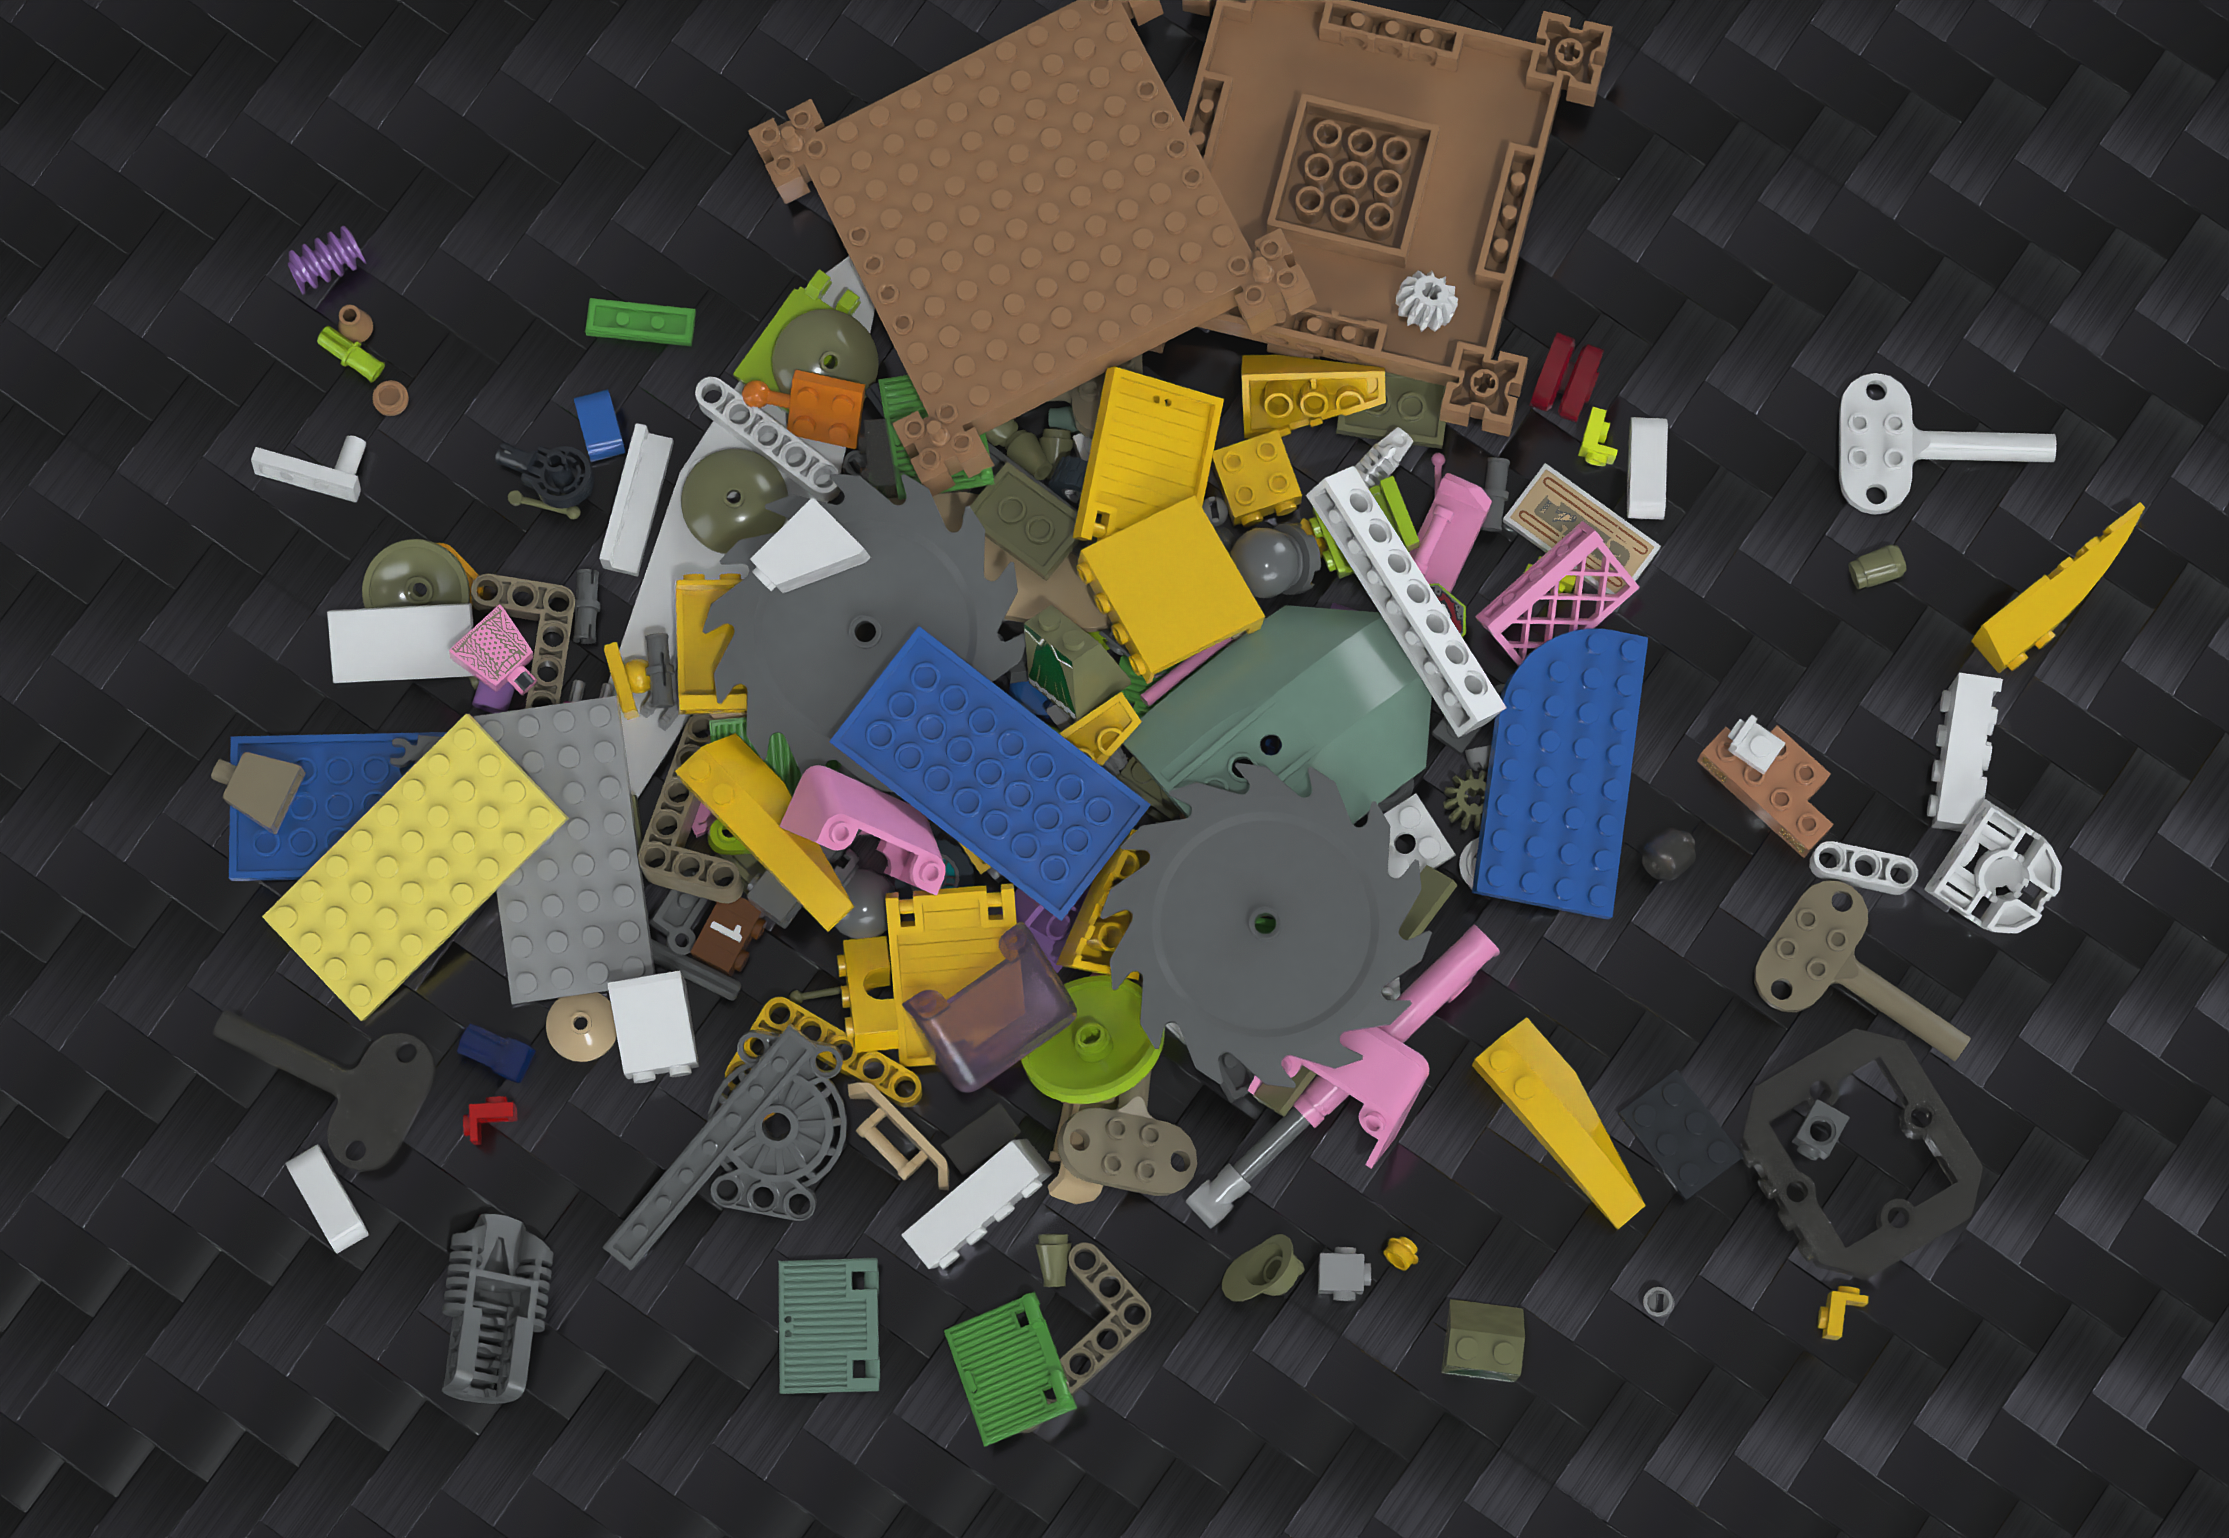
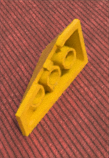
[1242,355,1386,438]

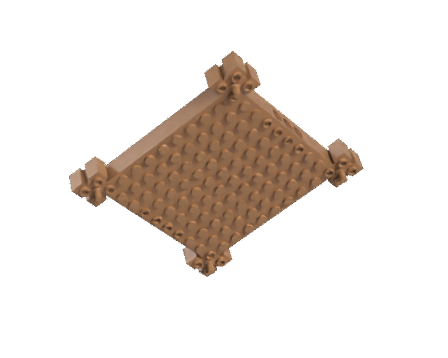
[748,0,1317,497]
[1150,0,1612,437]

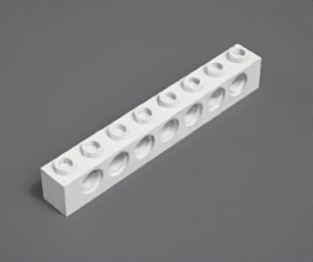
[1306,466,1506,738]

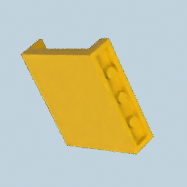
[1076,495,1265,684]
[675,573,748,715]

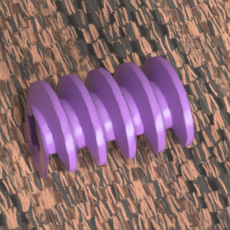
[287,226,366,295]

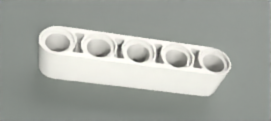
[695,377,841,501]

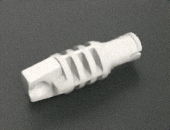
[1355,427,1414,489]

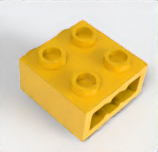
[1211,429,1302,527]

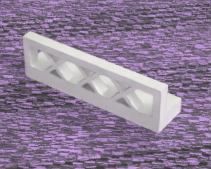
[599,423,674,577]

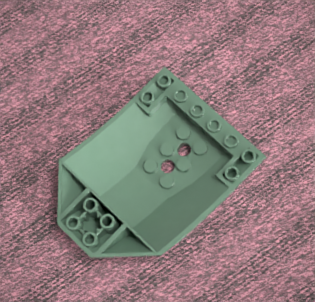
[1123,605,1432,824]

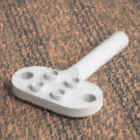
[1839,373,2056,515]

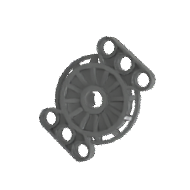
[708,1030,847,1221]

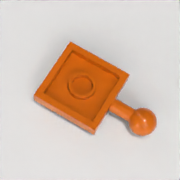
[742,370,866,449]

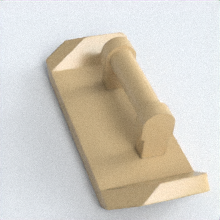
[848,1083,949,1190]
[1048,1095,1119,1204]

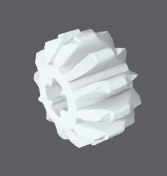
[1395,270,1458,332]

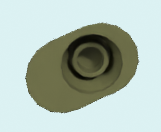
[1222,1234,1305,1301]

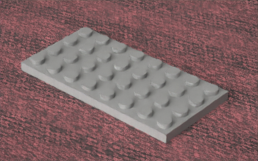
[474,696,656,1004]

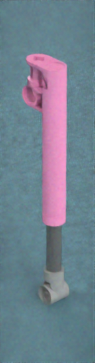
[1185,924,1500,1229]

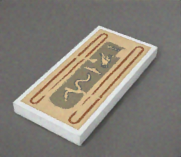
[1502,463,1661,594]

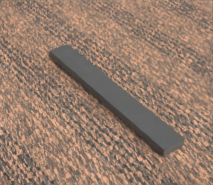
[603,1023,819,1270]

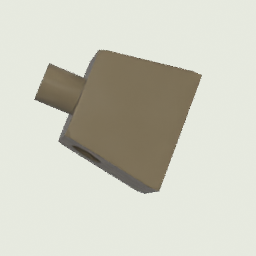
[211,752,306,835]

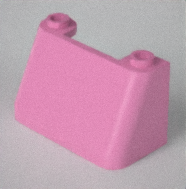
[779,765,946,896]

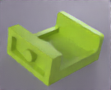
[1309,476,1420,579]

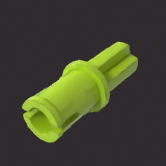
[317,326,385,383]

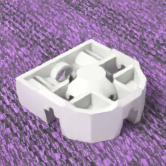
[1924,799,2062,933]

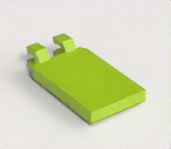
[733,270,861,414]

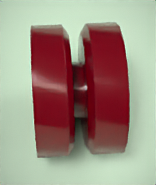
[1529,332,1604,423]

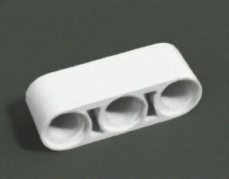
[1627,417,1668,520]
[1810,841,1918,895]
[285,1144,369,1254]

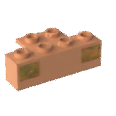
[1697,726,1834,858]

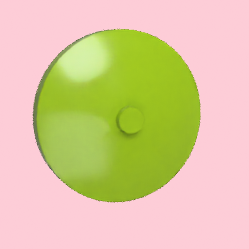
[1019,975,1165,1104]

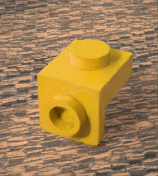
[1818,1286,1869,1340]

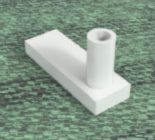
[251,436,366,502]

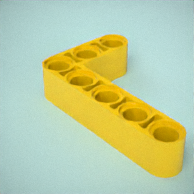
[725,997,922,1107]

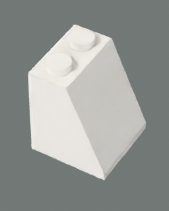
[750,497,871,593]
[607,971,699,1083]

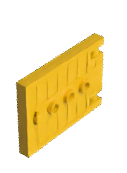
[1072,367,1224,542]
[885,883,1025,1067]

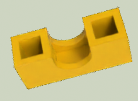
[837,936,899,1053]

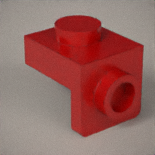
[463,1096,517,1145]

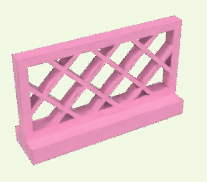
[1475,521,1640,666]

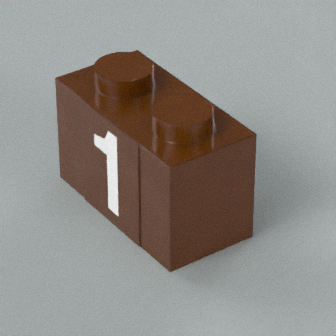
[690,897,767,977]

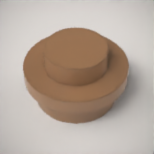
[373,380,409,416]

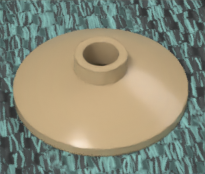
[546,992,617,1062]

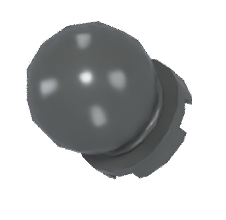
[1229,523,1321,598]
[833,848,896,939]

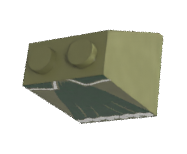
[1024,605,1131,721]
[1441,1299,1525,1382]

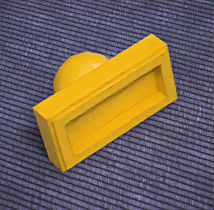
[604,642,651,720]

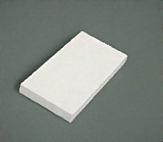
[327,603,474,683]

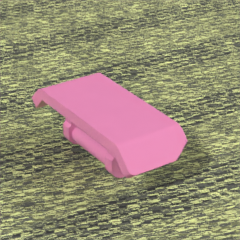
[1409,473,1492,593]

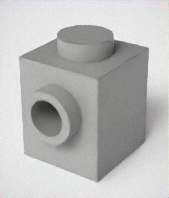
[1318,1247,1371,1301]

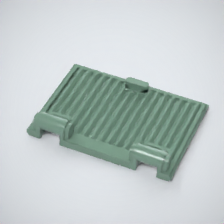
[779,1258,880,1394]

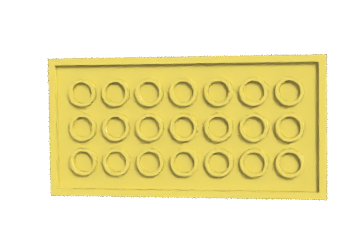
[262,714,569,1021]

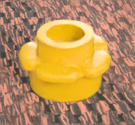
[1384,1237,1418,1270]

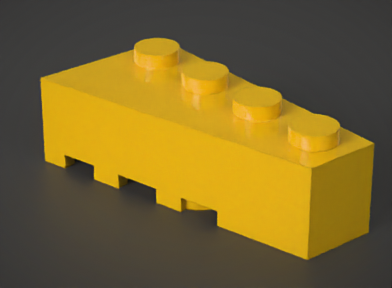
[1056,829,1150,980]

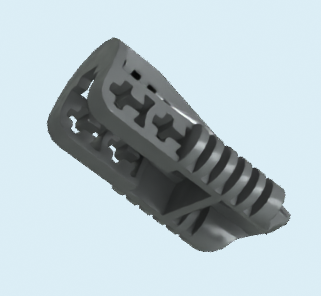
[441,1214,554,1404]

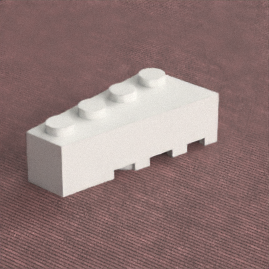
[1927,673,2003,832]
[902,1139,1054,1269]

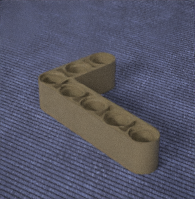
[470,574,575,709]
[638,714,744,904]
[1021,1243,1151,1433]

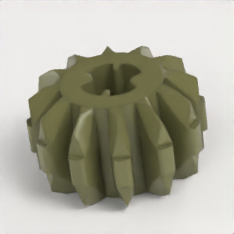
[1443,769,1486,831]

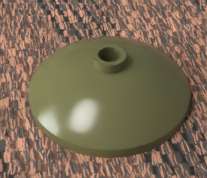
[772,309,878,400]
[681,449,788,555]
[362,539,470,608]

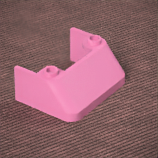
[1248,1027,1429,1169]

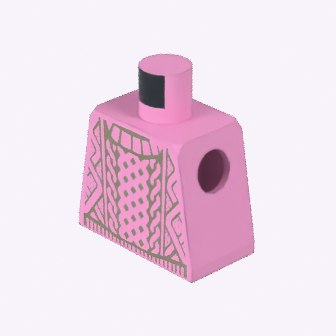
[449,604,537,695]

